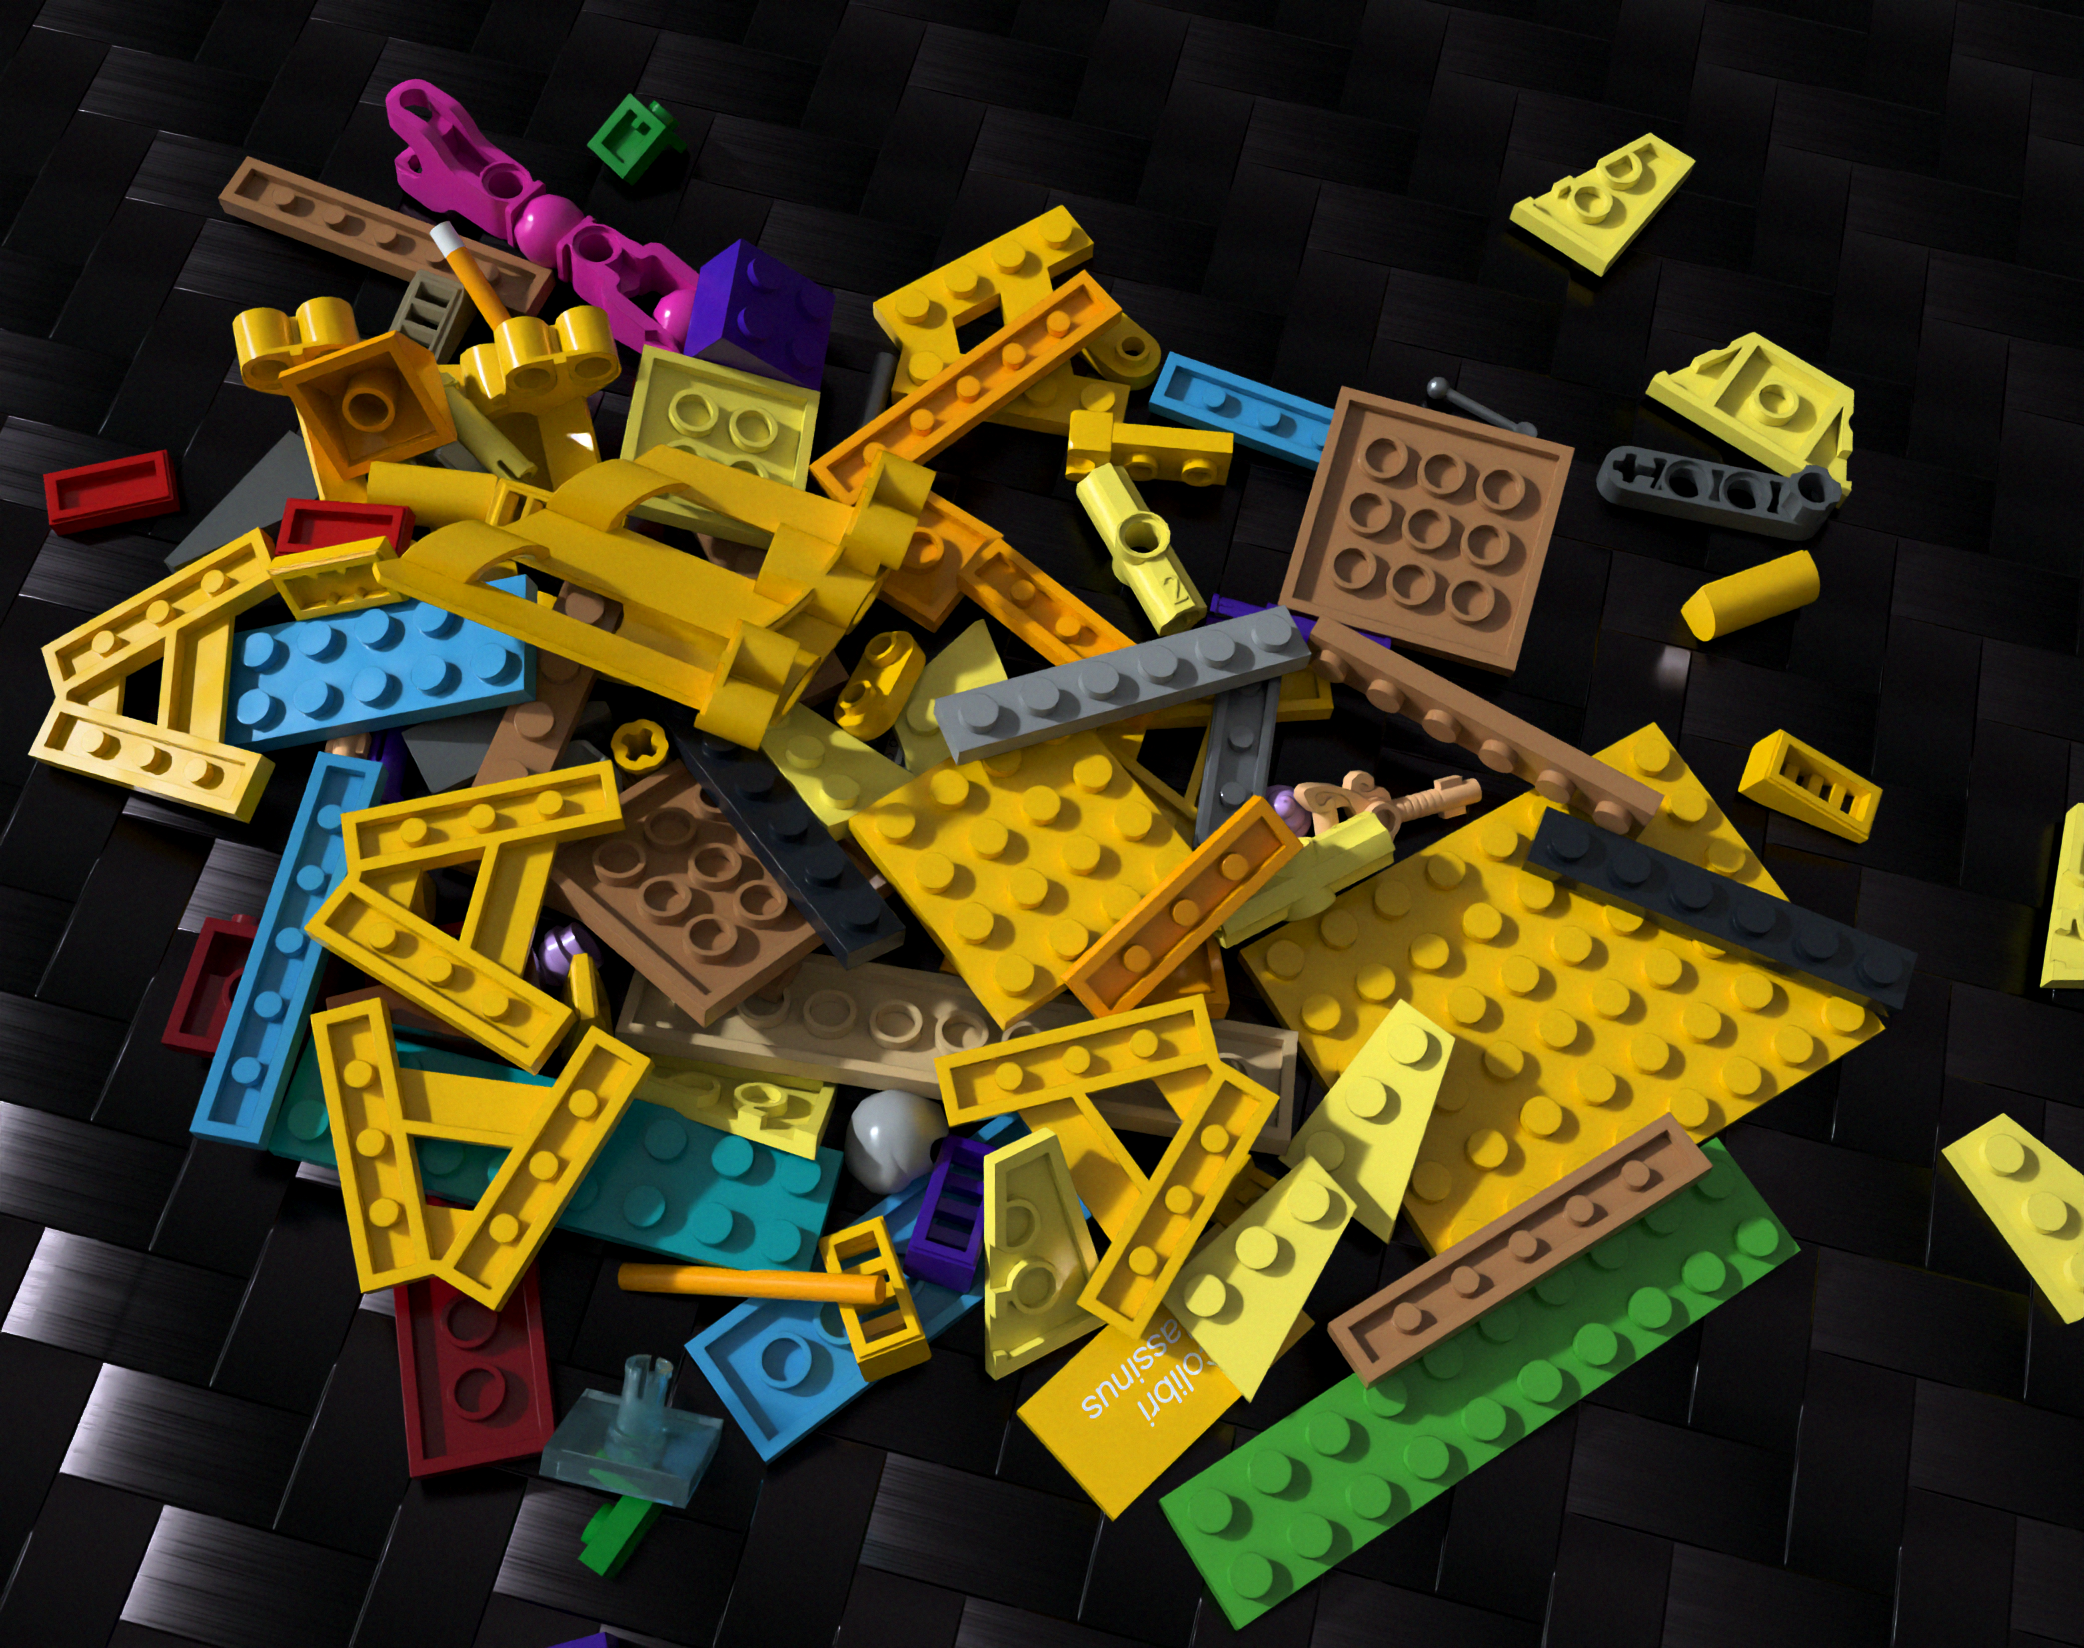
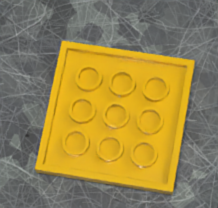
[848,729,1193,1032]

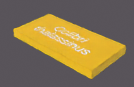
[1017,1222,1315,1521]

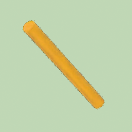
[618,1262,886,1305]

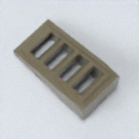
[388,269,478,365]

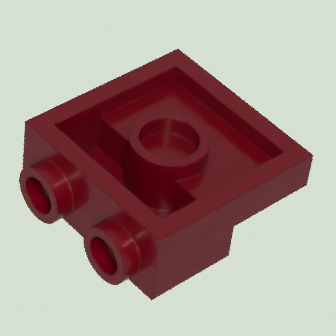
[161,914,349,1075]

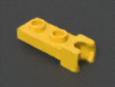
[1065,410,1234,487]

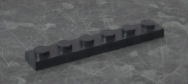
[645,693,906,971]
[1521,806,1918,1018]

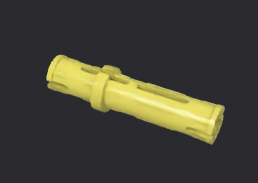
[439,371,538,484]

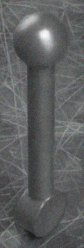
[1427,377,1537,437]

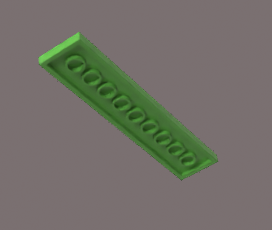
[1157,1137,1801,1631]

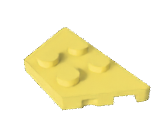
[1646,332,1854,509]
[892,619,1008,776]

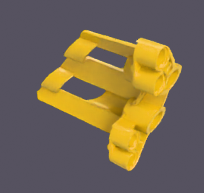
[232,297,636,688]
[372,443,936,751]

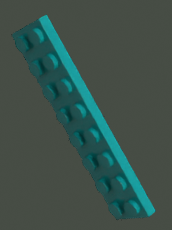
[267,1030,845,1272]

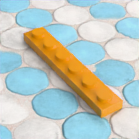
[809,269,1123,507]

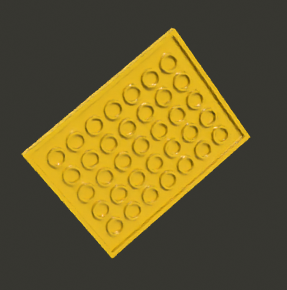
[1237,722,1886,1259]

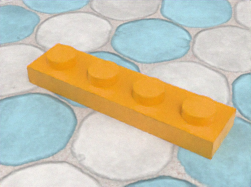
[956,538,1165,732]
[1060,795,1305,1019]

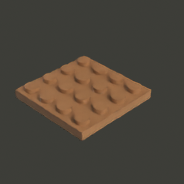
[1278,386,1575,678]
[546,758,896,1028]

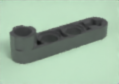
[1596,446,1842,541]

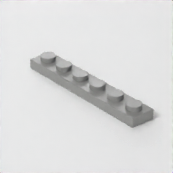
[933,605,1312,766]

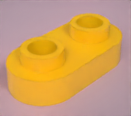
[1077,312,1161,391]
[834,631,926,742]

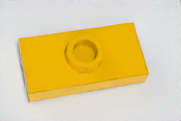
[266,536,410,621]

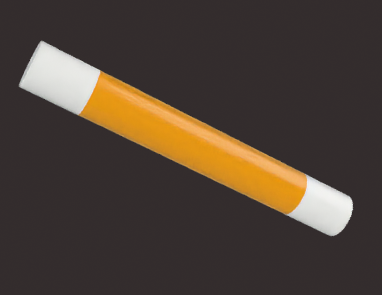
[430,221,512,332]

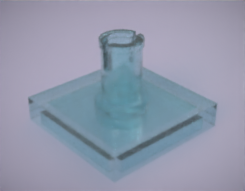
[539,1355,724,1509]

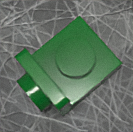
[587,93,688,186]
[578,1456,665,1582]

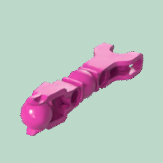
[386,79,699,355]

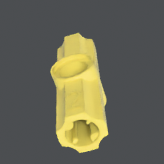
[1076,463,1207,637]
[1212,811,1396,949]

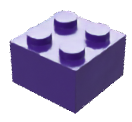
[683,238,836,392]

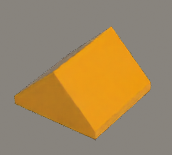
[278,330,458,481]

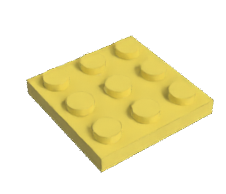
[620,344,821,550]

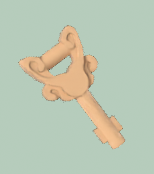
[1293,770,1482,841]

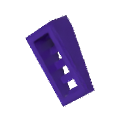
[902,1133,1000,1293]

